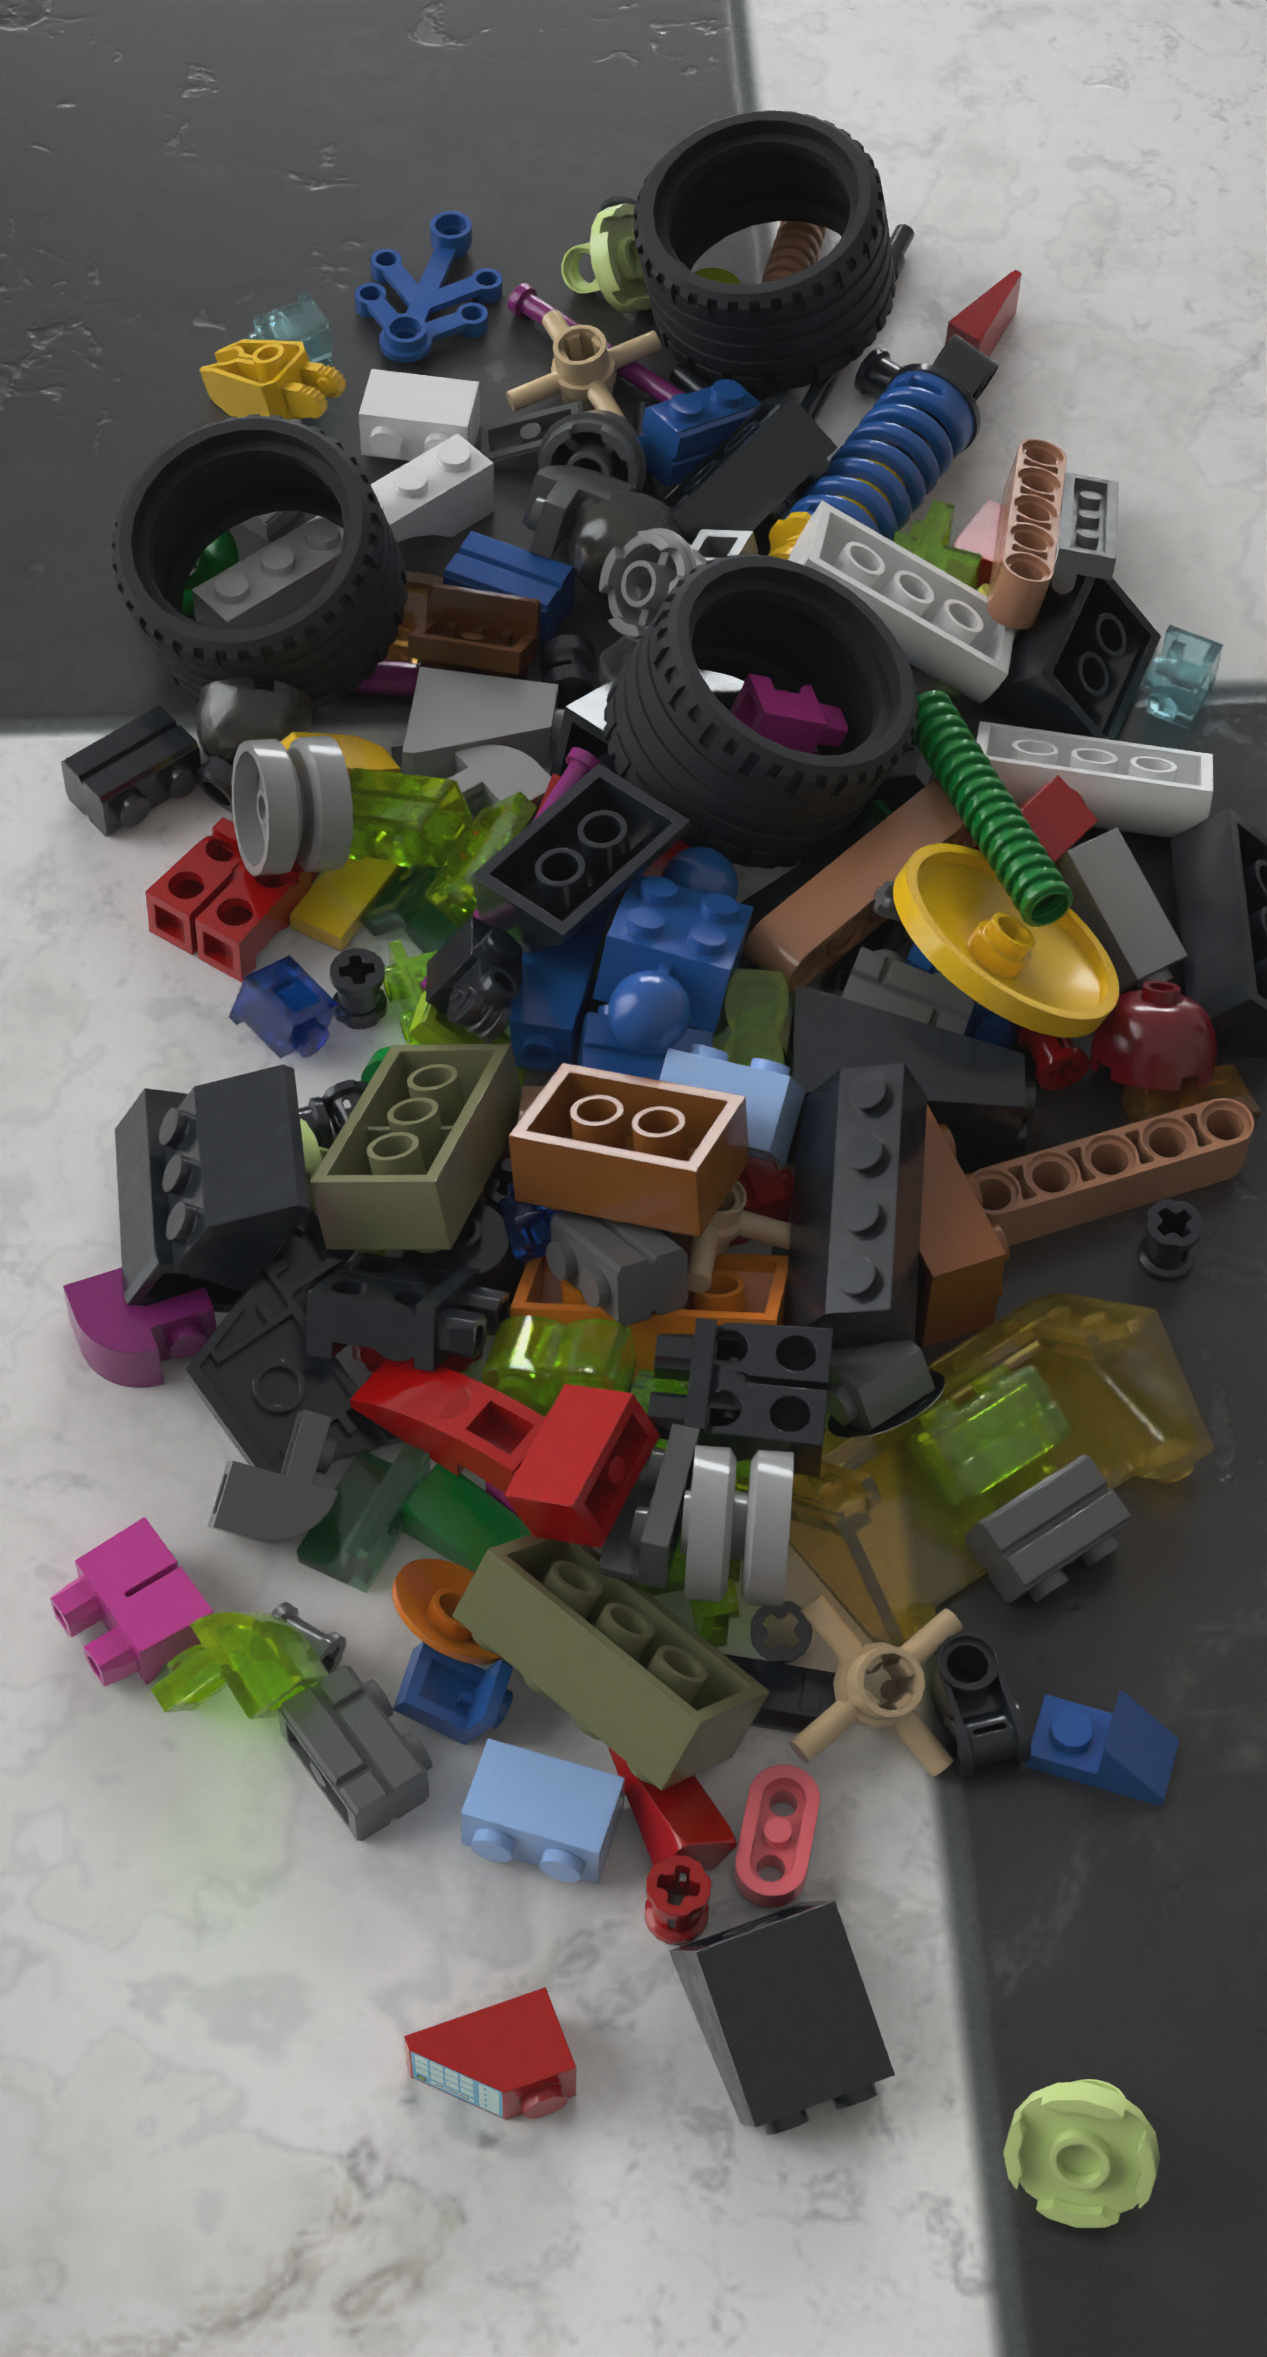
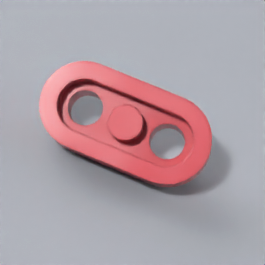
[734,1765,820,1908]

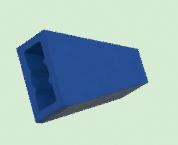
[509,893,621,1072]

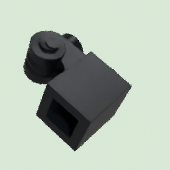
[426,915,522,1043]

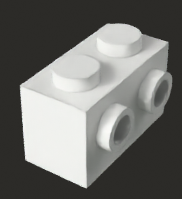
[359,369,480,461]

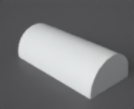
[788,501,1015,703]
[976,721,1213,838]

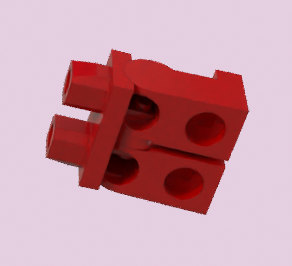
[145,817,320,983]

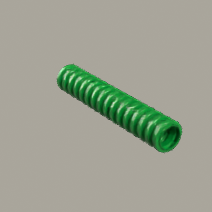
[912,690,1074,927]

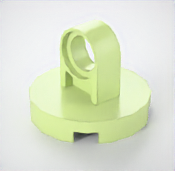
[561,203,652,314]
[1003,2079,1160,2228]

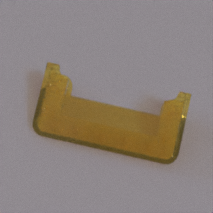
[789,1293,1215,1647]

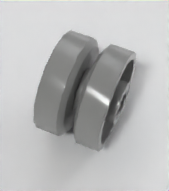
[231,736,353,877]
[680,1445,794,1608]

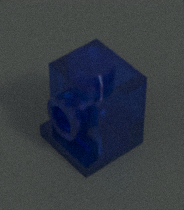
[229,955,338,1059]

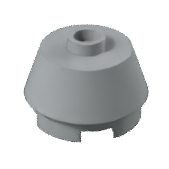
[599,528,708,643]

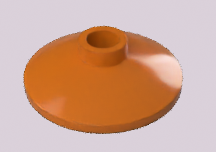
[392,1558,504,1665]

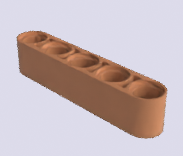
[986,439,1067,630]
[743,780,977,993]
[972,1098,1255,1246]

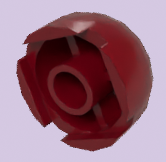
[1090,981,1217,1091]

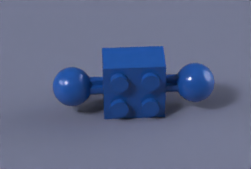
[593,846,754,1054]

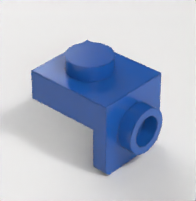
[393,1642,513,1745]

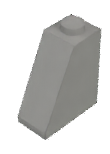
[402,667,565,785]
[1055,827,1188,995]

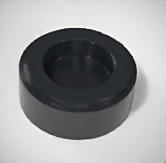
[195,756,233,812]

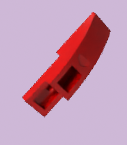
[350,1357,545,1494]

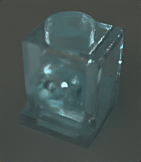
[245,291,333,366]
[1144,625,1223,729]

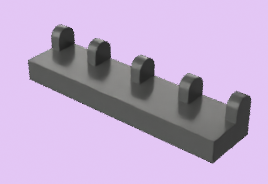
[1052,472,1119,594]

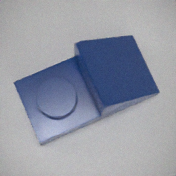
[1025,1691,1180,1807]

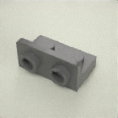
[599,1424,700,1589]

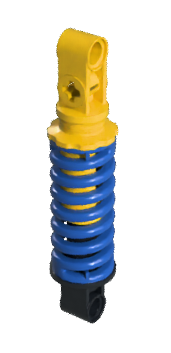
[768,334,1000,560]

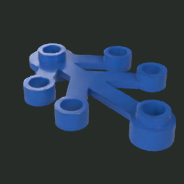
[355,211,503,363]

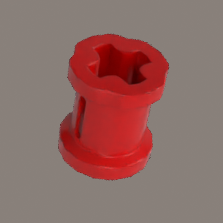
[1014,1025,1090,1091]
[644,1855,711,1945]

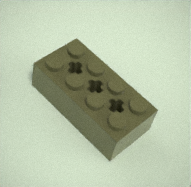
[309,1043,522,1253]
[452,1535,770,1791]

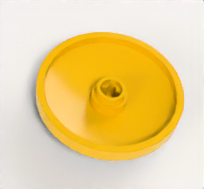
[893,843,1119,1038]

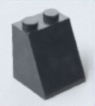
[669,1900,895,2135]

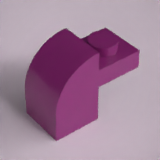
[63,1267,217,1388]

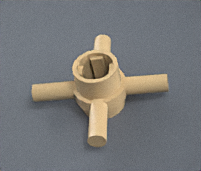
[506,310,662,420]
[789,1593,963,1777]

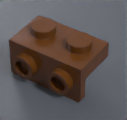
[407,583,541,678]

